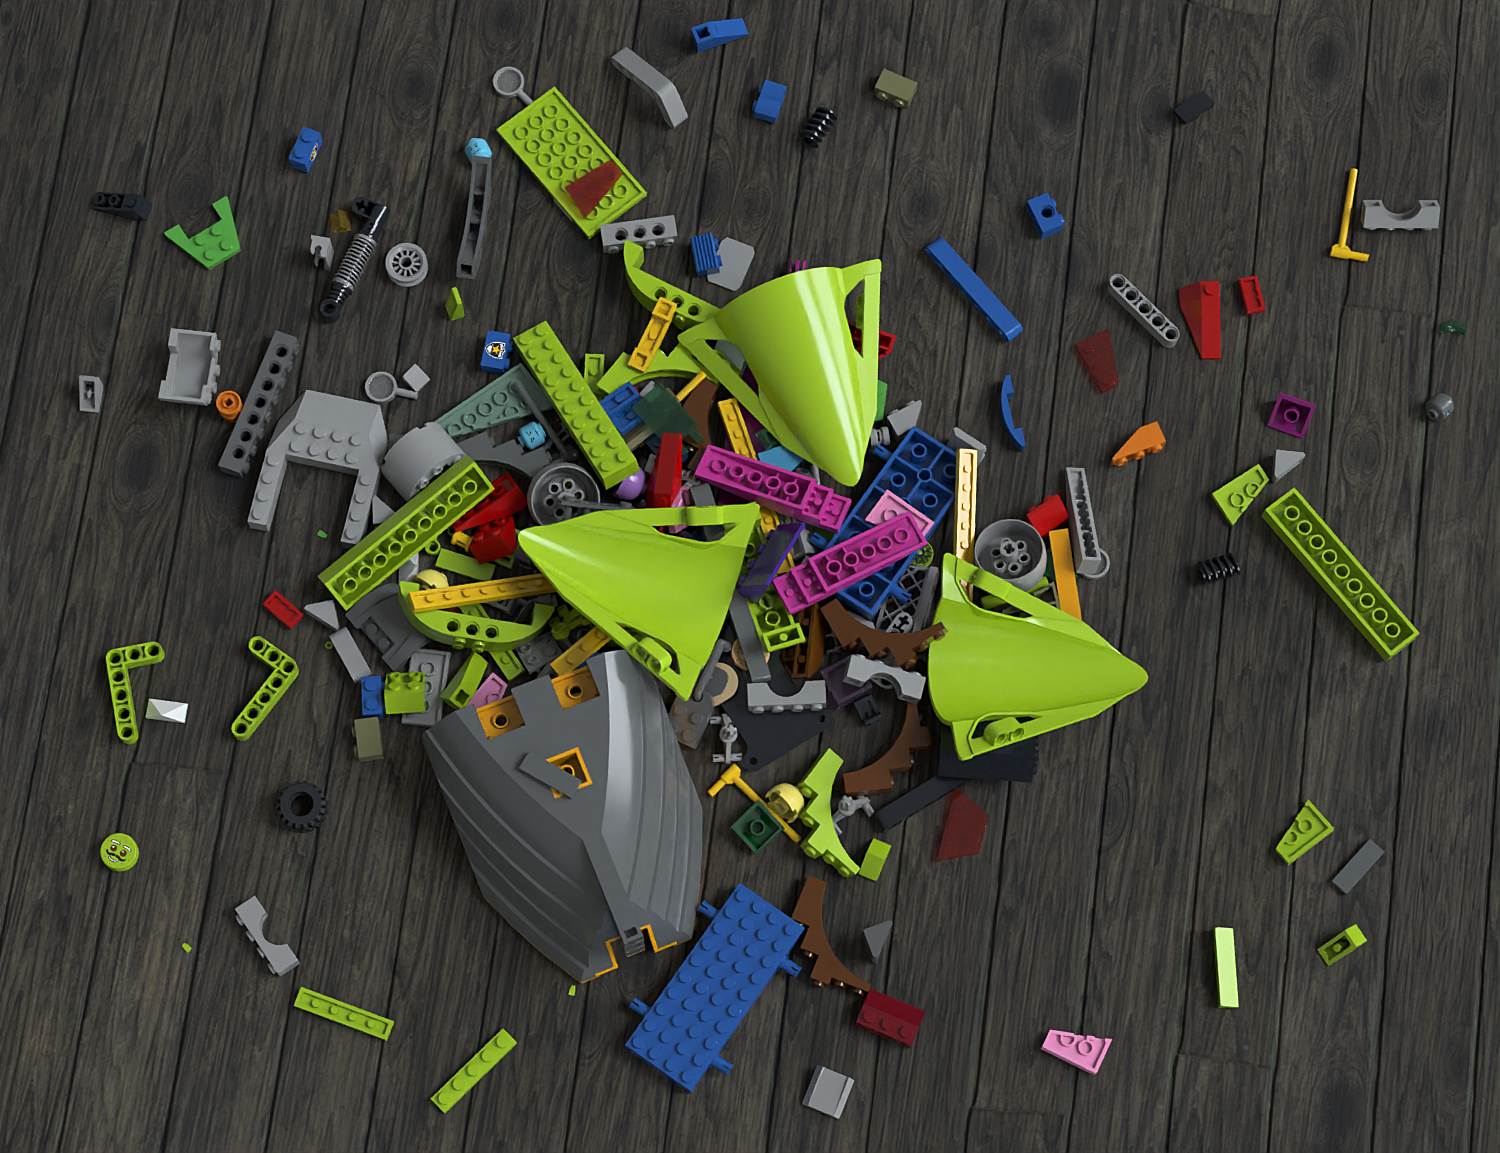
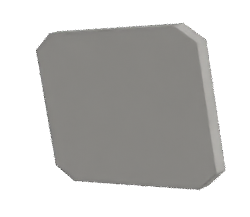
[707,237,755,292]

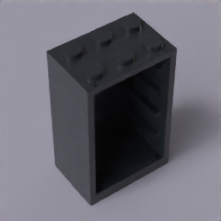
[938,716,1039,783]

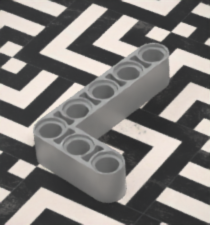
[611,46,688,129]

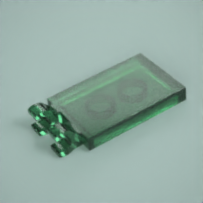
[632,383,703,457]

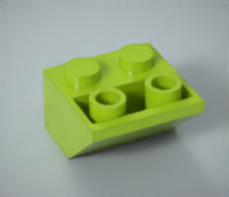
[384,671,426,714]

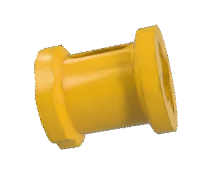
[451,531,473,553]

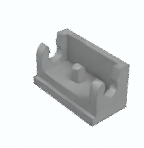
[310,235,334,271]

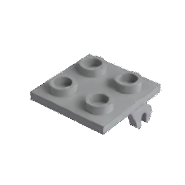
[515,631,563,675]

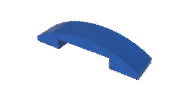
[1000,375,1026,452]

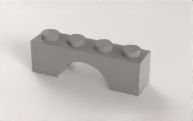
[1361,200,1440,230]
[842,654,926,704]
[747,680,826,714]
[235,896,300,977]

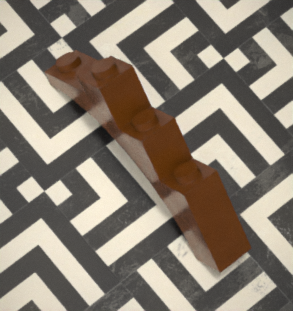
[678,378,719,482]
[820,598,948,669]
[840,701,933,797]
[791,875,871,996]

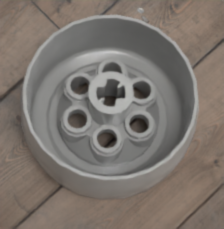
[527,462,600,526]
[974,519,1047,592]

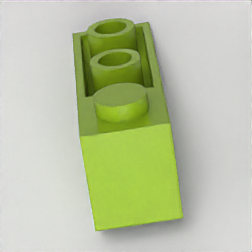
[440,651,488,710]

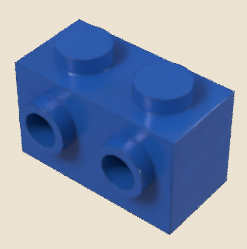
[361,676,386,719]

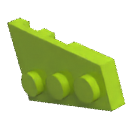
[1211,464,1269,526]
[1275,800,1334,865]

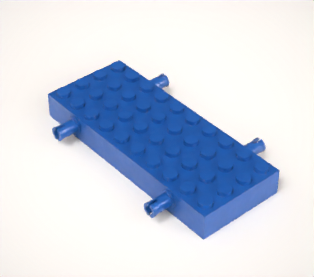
[809,426,957,622]
[625,883,805,1094]

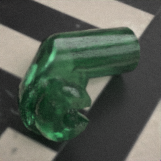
[1439,319,1468,335]

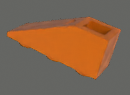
[1110,421,1166,466]

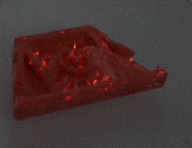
[936,788,989,862]

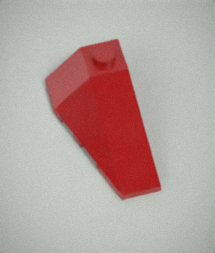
[1179,281,1221,360]

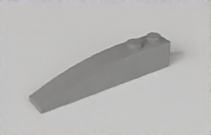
[1065,467,1101,574]

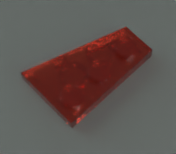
[565,159,622,219]
[1075,328,1119,394]

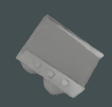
[946,427,987,468]
[802,1065,854,1119]

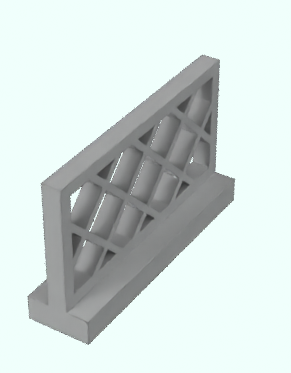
[875,564,940,633]

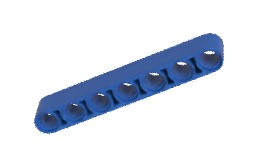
[925,237,1023,342]

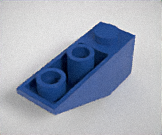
[691,18,749,53]

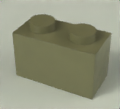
[874,69,917,109]
[352,717,384,762]

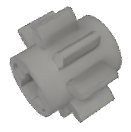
[533,593,558,611]

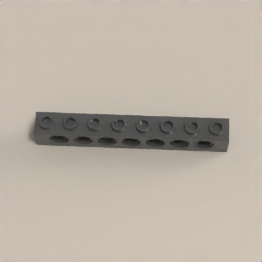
[218,330,300,478]

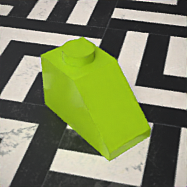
[1317,924,1367,966]

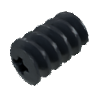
[800,107,838,148]
[1197,553,1241,585]

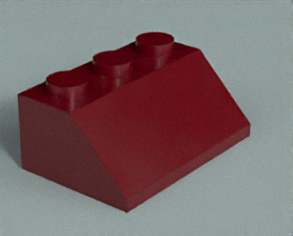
[855,988,925,1048]

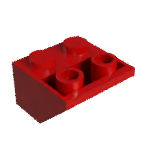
[1025,494,1069,540]
[469,516,517,565]

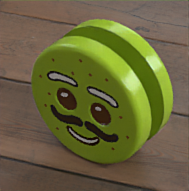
[100,833,139,872]

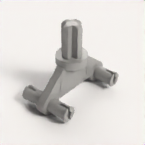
[709,714,742,764]
[832,795,875,836]

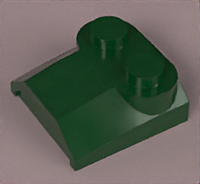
[729,800,785,855]

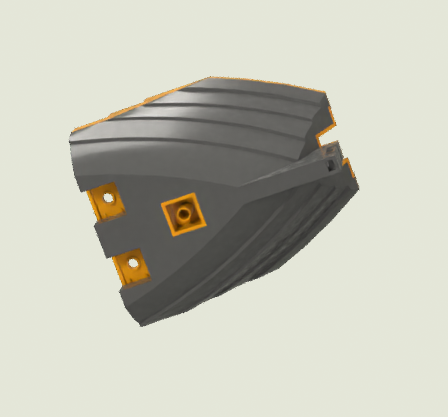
[422,650,702,984]

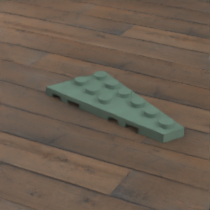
[434,363,554,439]

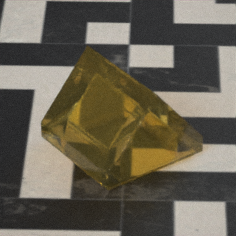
[330,209,351,233]

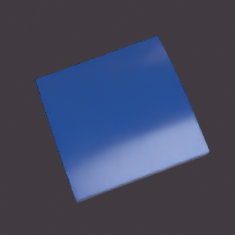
[599,381,653,436]

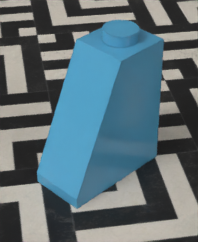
[757,445,805,472]

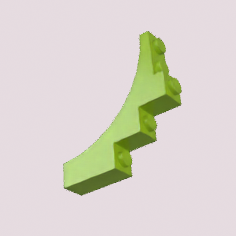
[596,342,721,398]
[796,748,860,879]

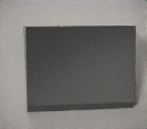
[861,920,893,964]

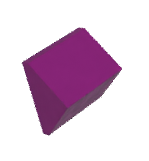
[1267,392,1316,438]

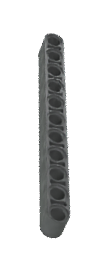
[689,483,771,683]

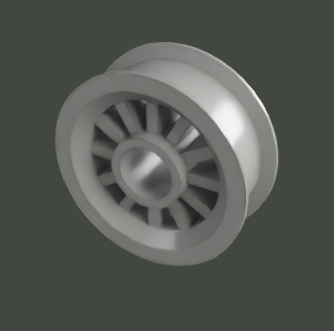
[386,243,428,287]

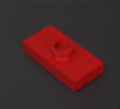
[1238,275,1266,315]
[262,590,304,630]

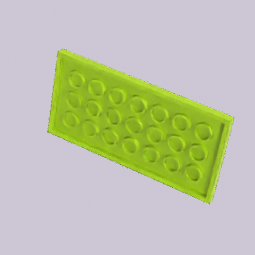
[497,86,647,239]

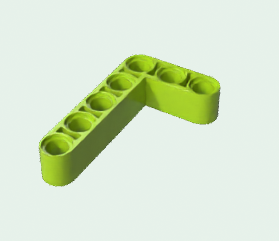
[231,636,299,741]
[106,642,165,744]

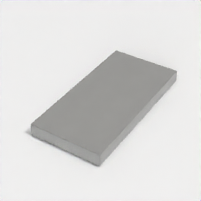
[401,649,451,727]

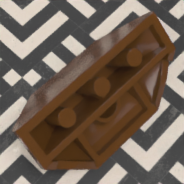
[781,603,826,679]

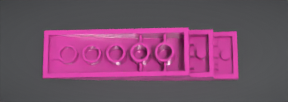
[694,444,851,534]
[771,511,928,615]

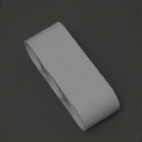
[329,627,372,683]

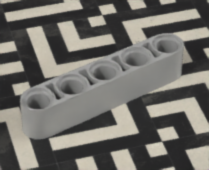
[1108,274,1180,348]

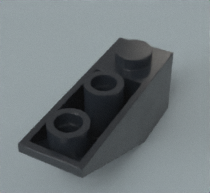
[91,192,153,221]

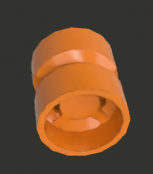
[216,391,243,422]

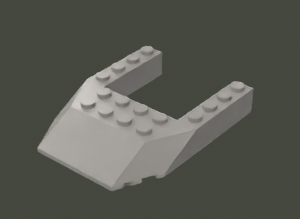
[247,390,389,549]

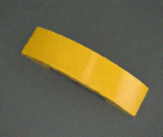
[628,296,677,373]

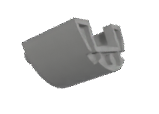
[158,328,221,406]
[381,422,466,503]

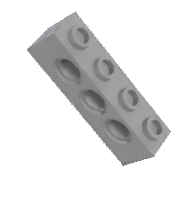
[600,215,678,254]

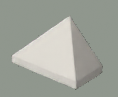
[399,552,419,585]
[146,699,188,723]

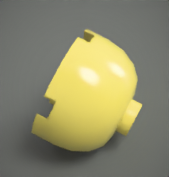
[411,569,449,591]
[766,783,805,823]

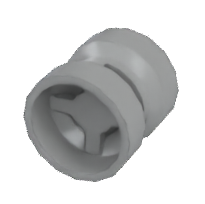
[869,426,890,448]

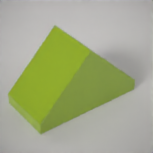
[858,838,891,882]

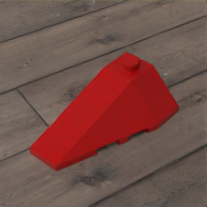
[646,432,682,508]
[452,472,528,532]

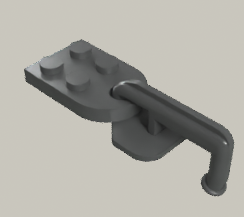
[668,639,732,749]

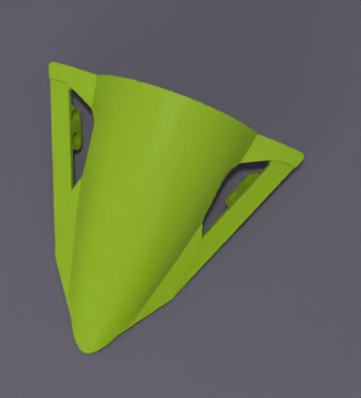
[677,259,881,487]
[518,503,760,701]
[927,553,1148,761]

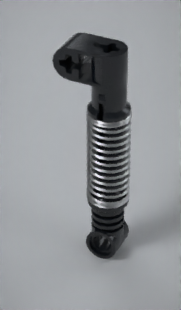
[320,197,391,323]

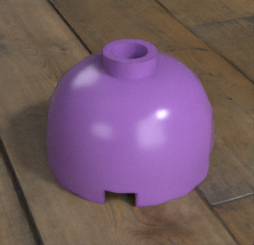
[613,466,647,500]

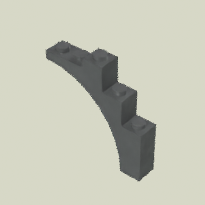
[456,155,492,279]
[457,431,558,505]

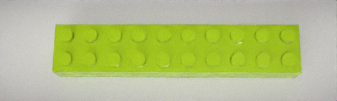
[513,321,640,490]
[317,455,495,611]
[1262,488,1420,662]

